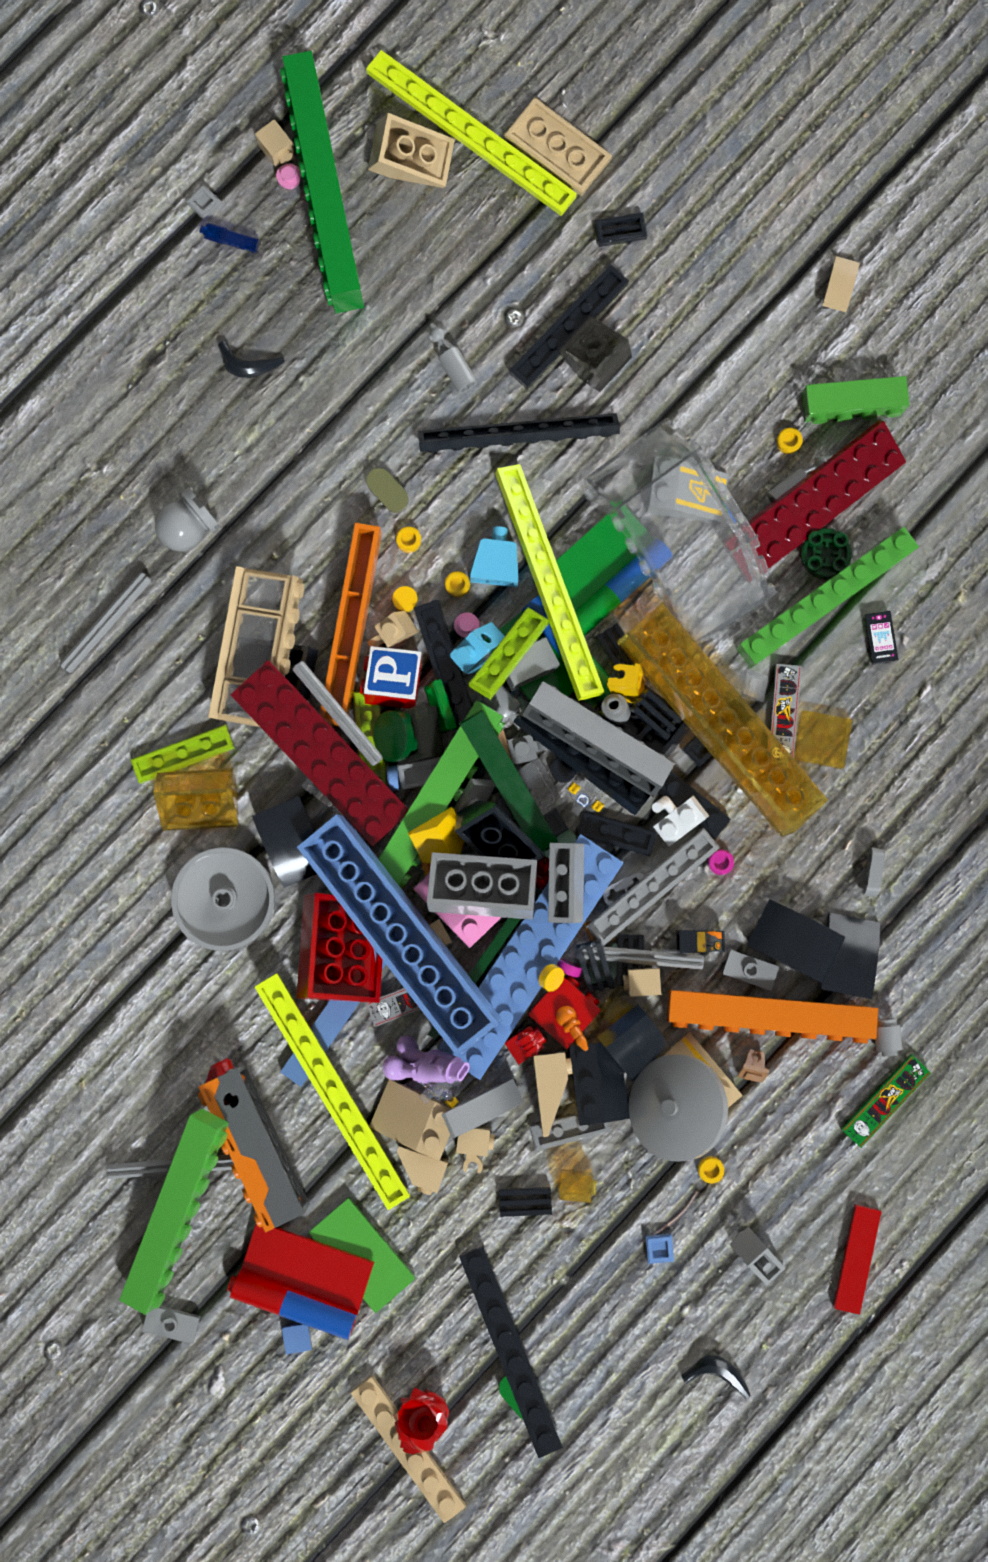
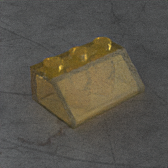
[153,768,239,831]

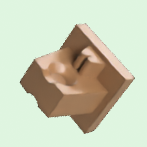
[737,1049,769,1083]

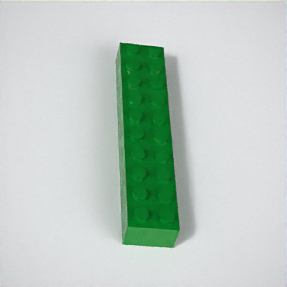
[280,51,364,314]

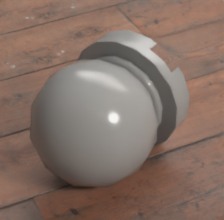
[155,487,221,552]

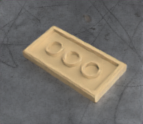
[504,97,612,196]

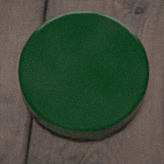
[800,528,852,579]
[373,710,418,762]

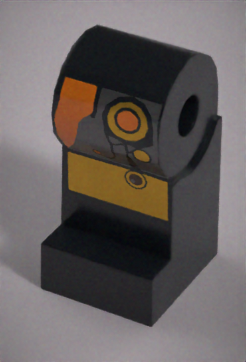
[676,930,725,953]

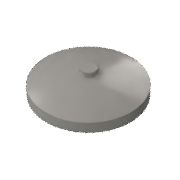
[171,848,276,951]
[629,1055,728,1162]

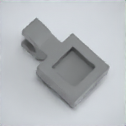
[507,735,548,765]

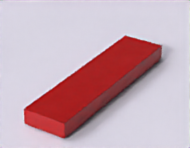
[833,1204,882,1315]

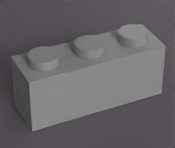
[548,843,584,923]

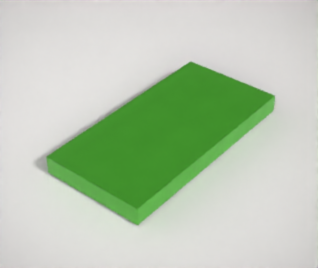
[309,1197,416,1314]

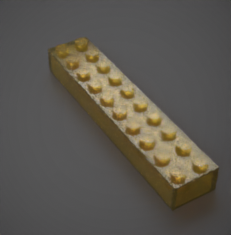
[616,603,828,837]

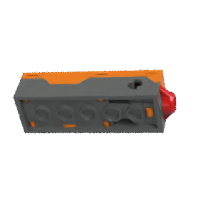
[198,1058,310,1233]

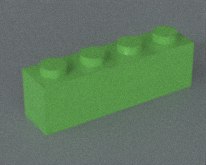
[802,376,910,424]

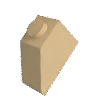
[397,1143,448,1195]

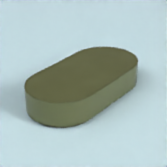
[366,468,409,513]

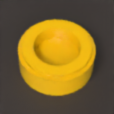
[776,427,803,454]
[396,526,421,553]
[445,571,470,598]
[392,586,418,613]
[539,964,564,992]
[697,1156,724,1184]

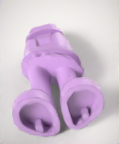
[383,1035,470,1083]

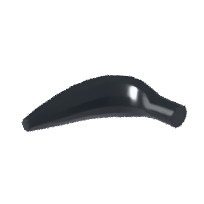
[218,341,285,378]
[681,1355,751,1399]

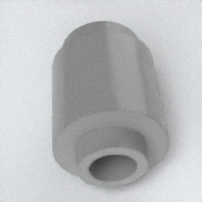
[602,694,631,725]
[875,1018,903,1056]

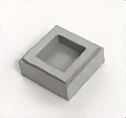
[186,185,222,221]

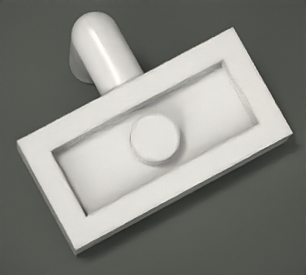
[652,796,709,846]

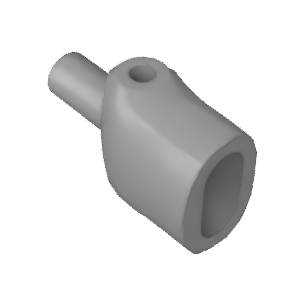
[482,685,520,730]

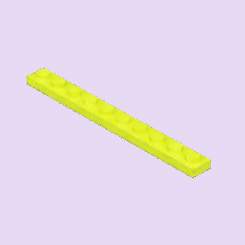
[366,50,577,216]
[495,464,604,701]
[255,973,410,1210]

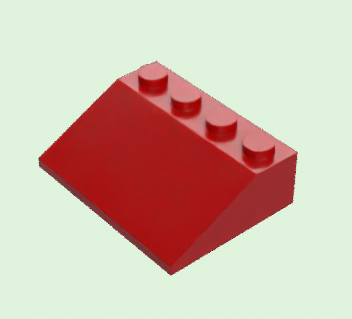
[296,893,383,1003]

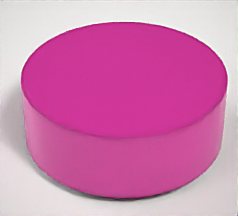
[707,849,734,875]
[557,959,582,978]

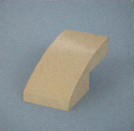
[822,256,860,312]

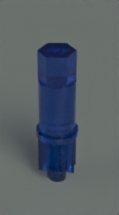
[200,223,260,253]

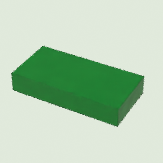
[424,679,457,735]

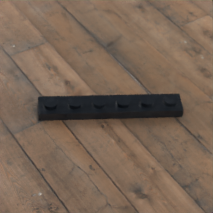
[509,264,629,390]
[513,703,650,816]

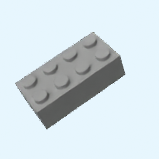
[427,853,537,920]

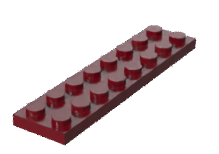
[722,420,906,583]
[230,660,409,846]

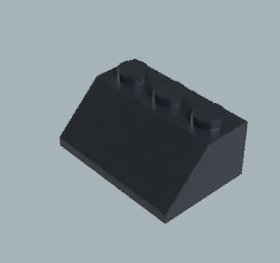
[455,800,545,861]
[569,1043,630,1126]

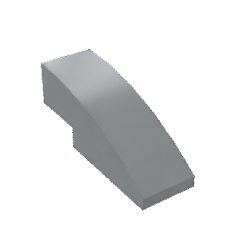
[442,1079,523,1138]

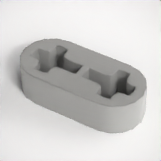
[862,847,885,897]
[602,874,645,906]

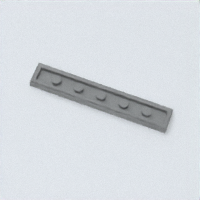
[585,828,720,946]

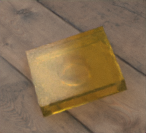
[794,710,853,770]

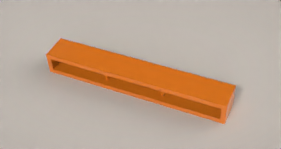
[320,523,382,729]
[666,989,878,1043]

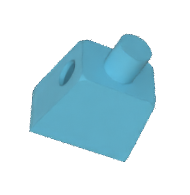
[470,526,518,588]
[450,622,505,674]

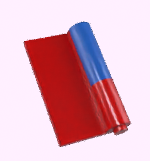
[227,1224,375,1340]

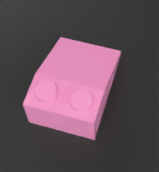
[413,872,501,948]

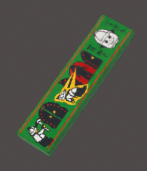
[841,1054,931,1148]

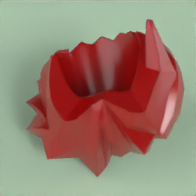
[393,1388,449,1454]

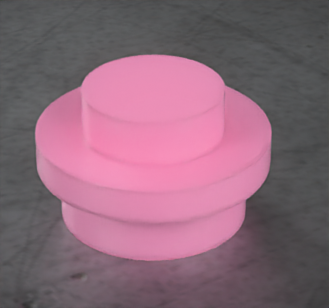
[276,164,301,189]
[454,613,479,638]

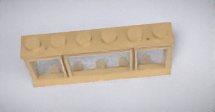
[208,566,304,727]

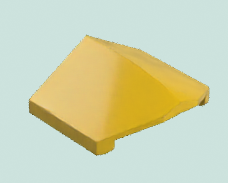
[407,807,465,864]

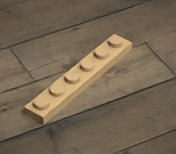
[351,1375,466,1524]

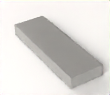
[530,1113,611,1151]

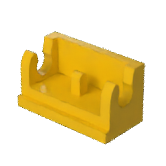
[607,663,646,703]

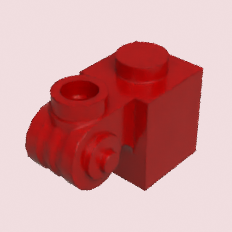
[505,1024,546,1065]

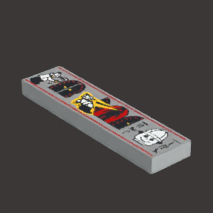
[767,664,802,767]
[366,966,463,1027]

